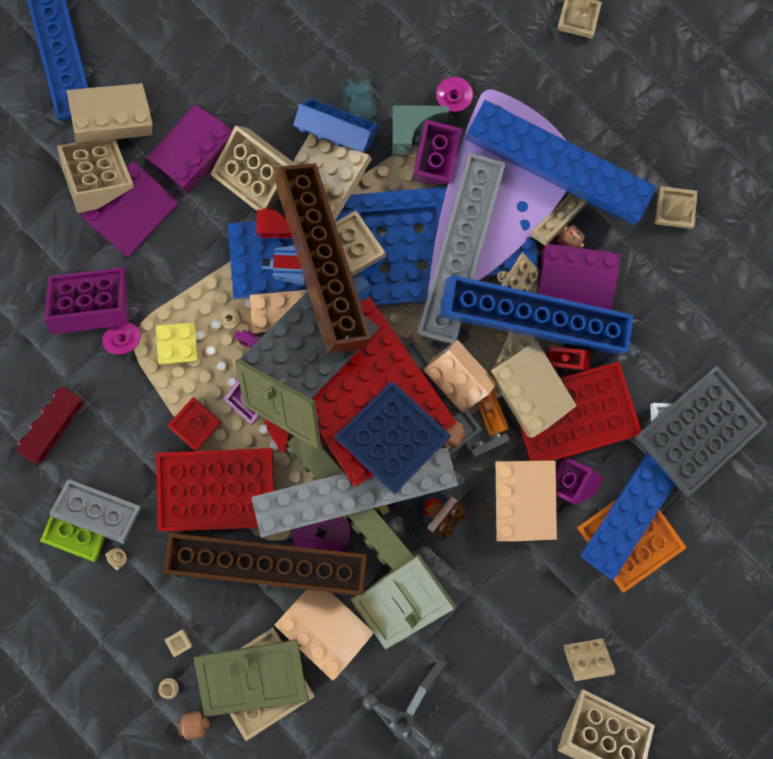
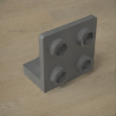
[465,413,510,458]

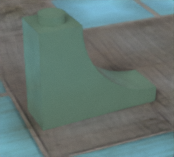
[392,105,449,155]

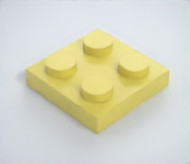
[156,323,198,365]

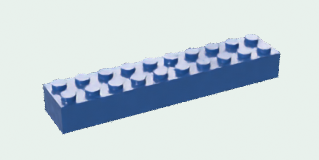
[466,100,657,225]
[440,275,634,355]

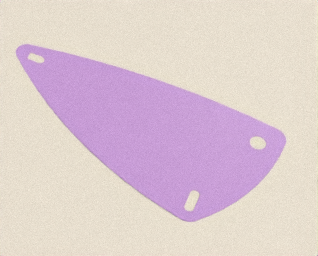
[428,89,567,294]

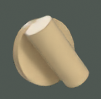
[105,548,127,571]

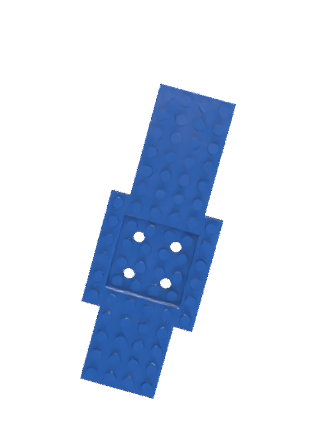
[228,186,539,307]

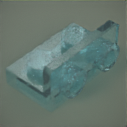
[345,79,377,119]

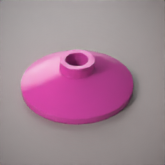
[436,77,473,112]
[102,323,141,354]

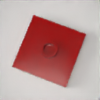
[167,397,223,451]

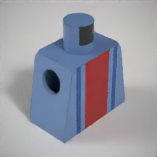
[262,246,305,285]

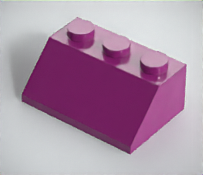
[411,120,462,185]

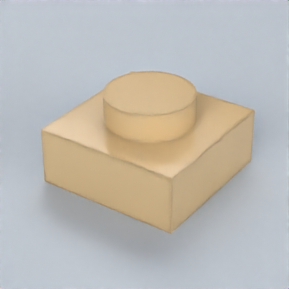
[165,629,193,657]

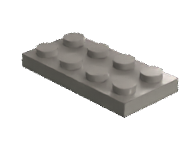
[49,479,141,544]

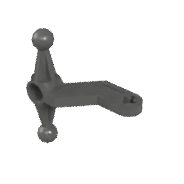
[362,659,448,759]

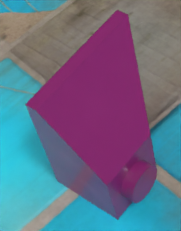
[556,457,604,505]

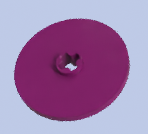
[292,516,350,551]

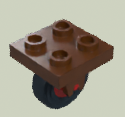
[416,491,467,541]

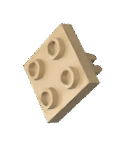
[557,0,602,39]
[655,186,698,229]
[564,638,615,681]

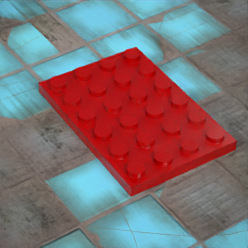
[517,361,641,461]
[156,448,275,532]

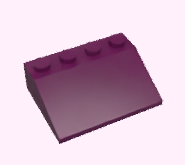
[146,105,232,194]
[81,161,179,258]
[536,244,620,310]
[44,267,129,334]

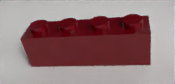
[15,386,86,465]

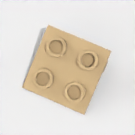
[497,253,540,292]

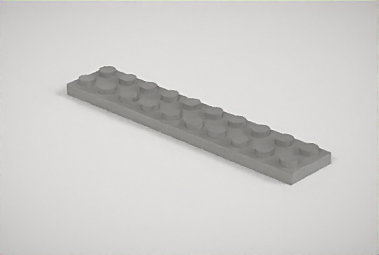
[417,152,506,344]
[251,447,458,537]

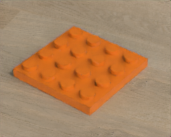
[577,499,687,593]

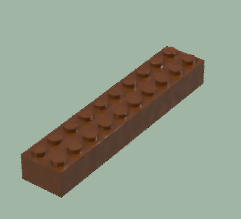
[274,163,372,355]
[163,533,368,596]

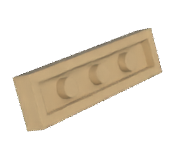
[530,193,588,246]

